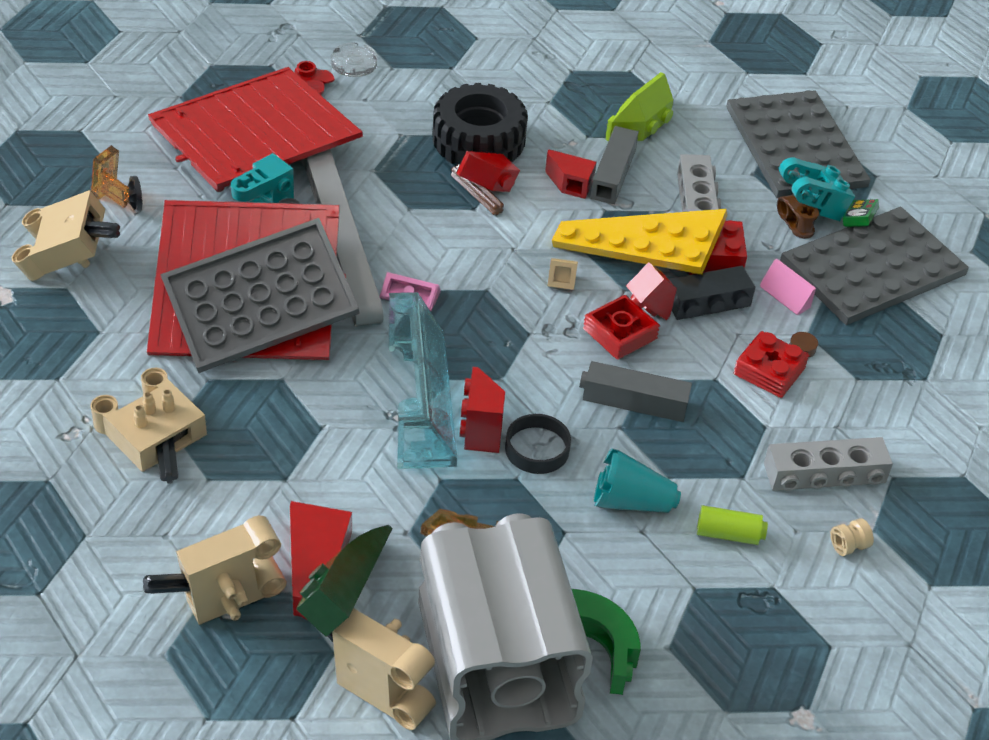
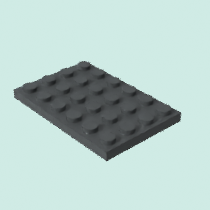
[726,90,871,198]
[780,206,969,325]
[160,218,360,373]

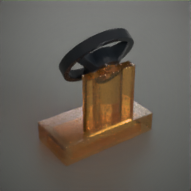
[91,145,143,213]

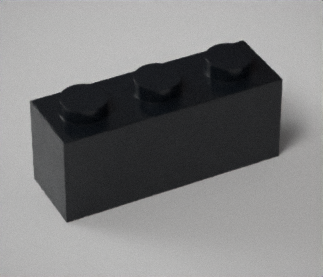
[669,266,755,320]

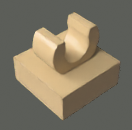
[547,258,578,290]

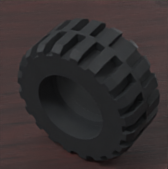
[432,83,528,165]

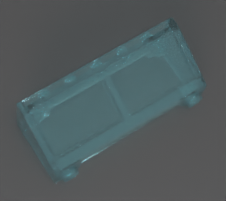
[388,292,457,469]

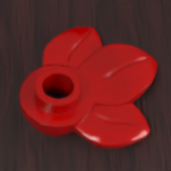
[294,61,335,95]

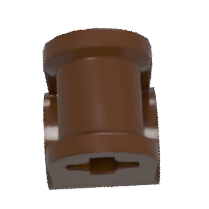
[777,195,819,239]

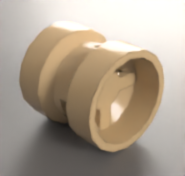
[830,518,874,556]

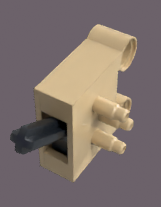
[91,367,207,484]
[143,515,287,625]

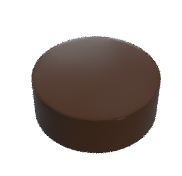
[789,332,818,358]

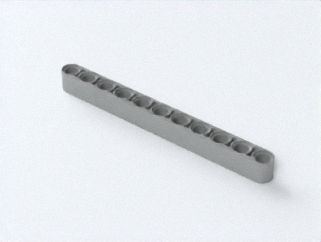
[302,149,384,327]

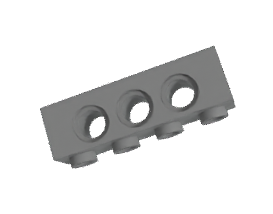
[677,154,721,212]
[764,437,893,491]

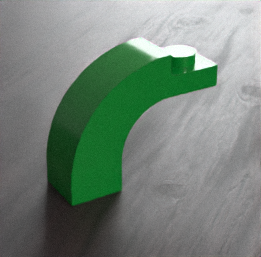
[572,589,641,695]

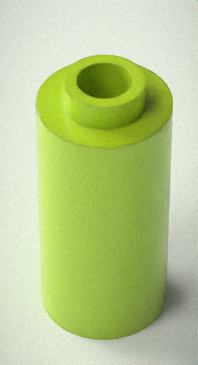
[697,505,768,545]

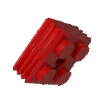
[583,295,660,359]
[733,331,809,398]

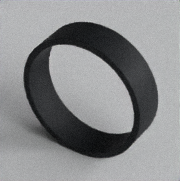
[505,414,571,474]

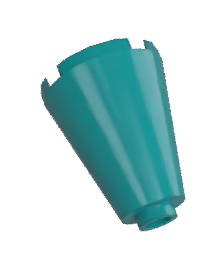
[594,448,681,513]

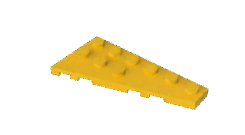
[552,209,727,274]

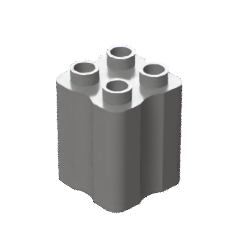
[418,514,593,740]

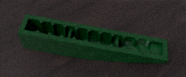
[296,524,393,637]

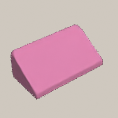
[760,259,816,315]
[379,272,441,311]

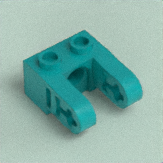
[231,153,294,203]
[779,157,855,222]

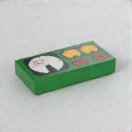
[843,199,879,227]

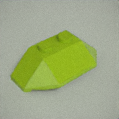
[605,72,674,141]

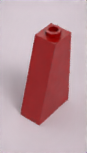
[290,501,352,620]

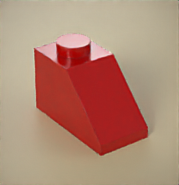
[456,151,520,192]

